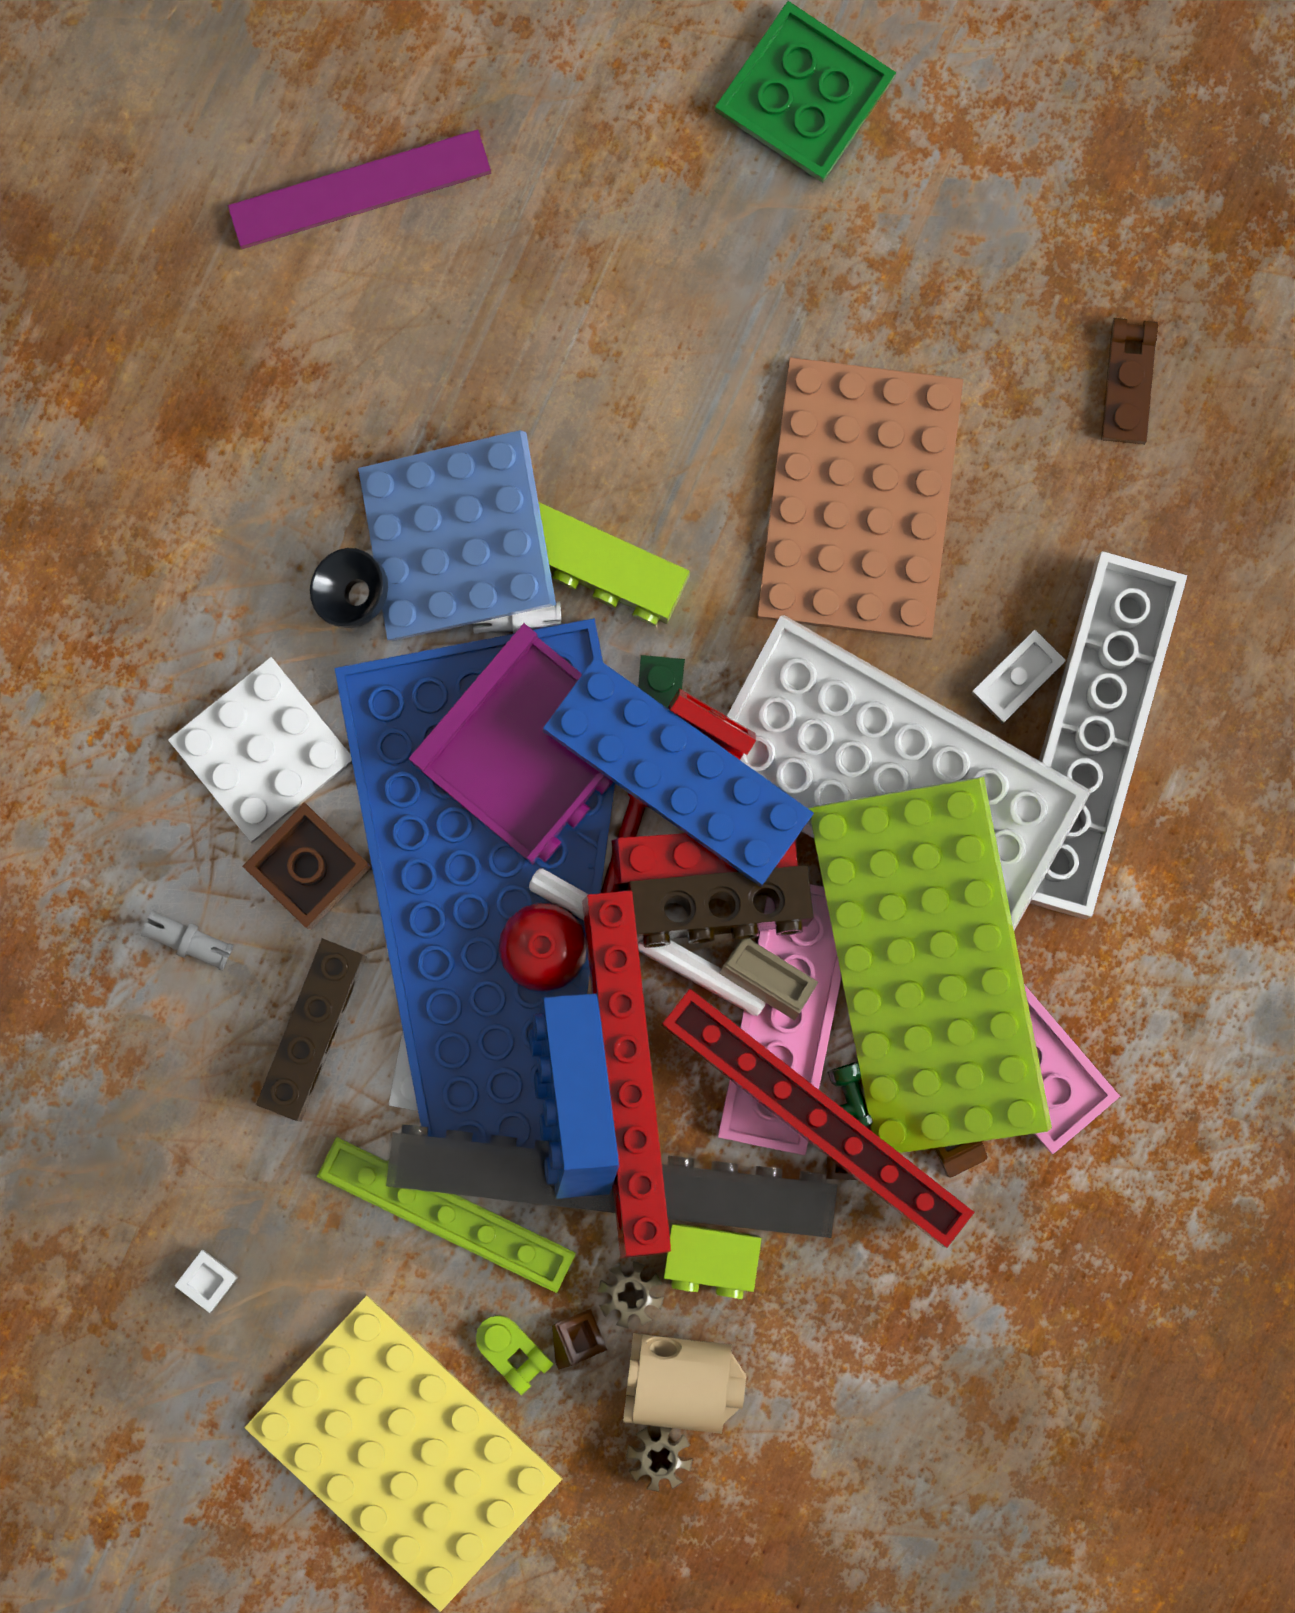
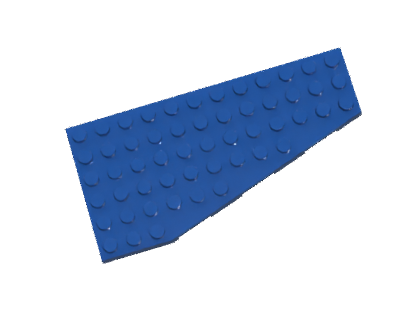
[334,618,615,1191]

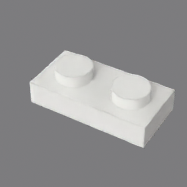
[972,630,1066,724]

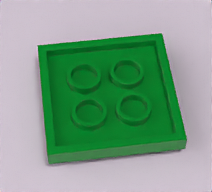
[715,1,896,183]

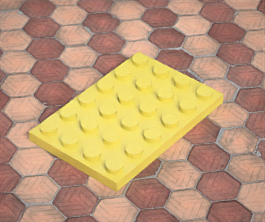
[244,1295,563,1612]

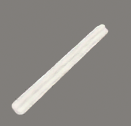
[529,868,766,1016]

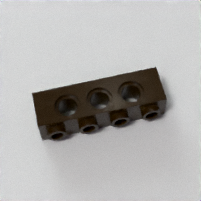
[626,865,814,948]
[256,938,367,1122]

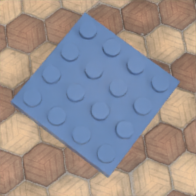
[358,430,556,641]

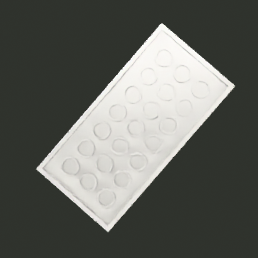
[727,615,1092,930]

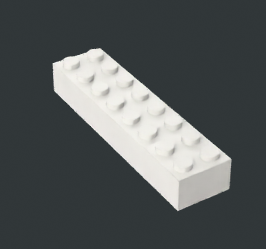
[1030,551,1187,919]

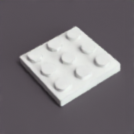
[168,657,352,843]

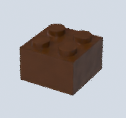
[242,802,372,931]

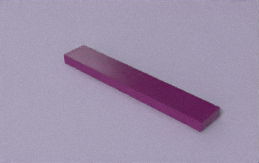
[228,129,491,249]

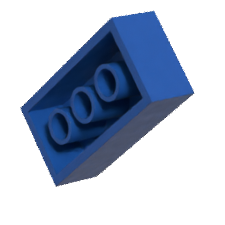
[529,993,619,1199]

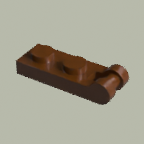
[1101,318,1158,445]

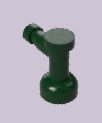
[828,1061,873,1126]

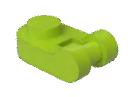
[476,1315,554,1395]

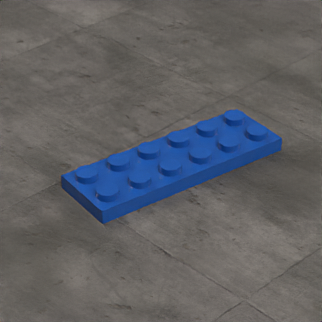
[543,657,814,887]

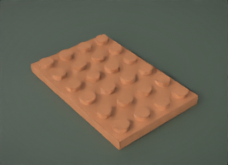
[757,357,964,640]

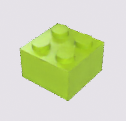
[663,1222,762,1299]

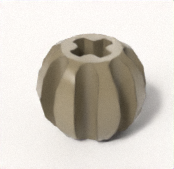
[597,1261,664,1329]
[626,1427,693,1492]

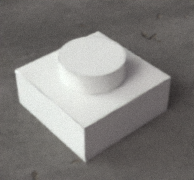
[175,1250,238,1313]

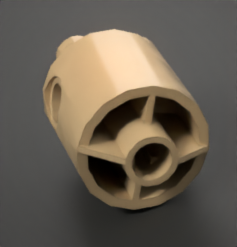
[623,1333,746,1434]

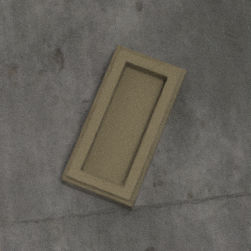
[719,939,819,1021]

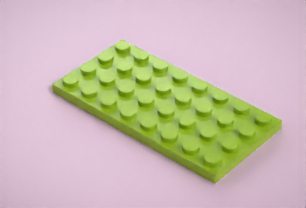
[808,776,1052,1153]

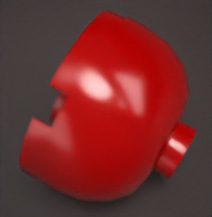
[498,903,587,992]

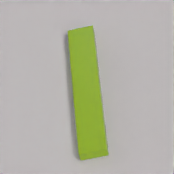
[317,1137,576,1293]

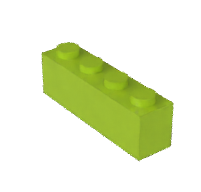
[538,502,690,626]

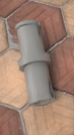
[141,910,234,971]

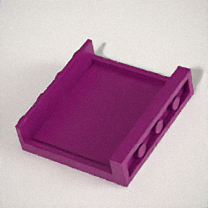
[409,623,613,865]

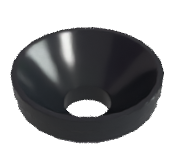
[310,548,388,629]

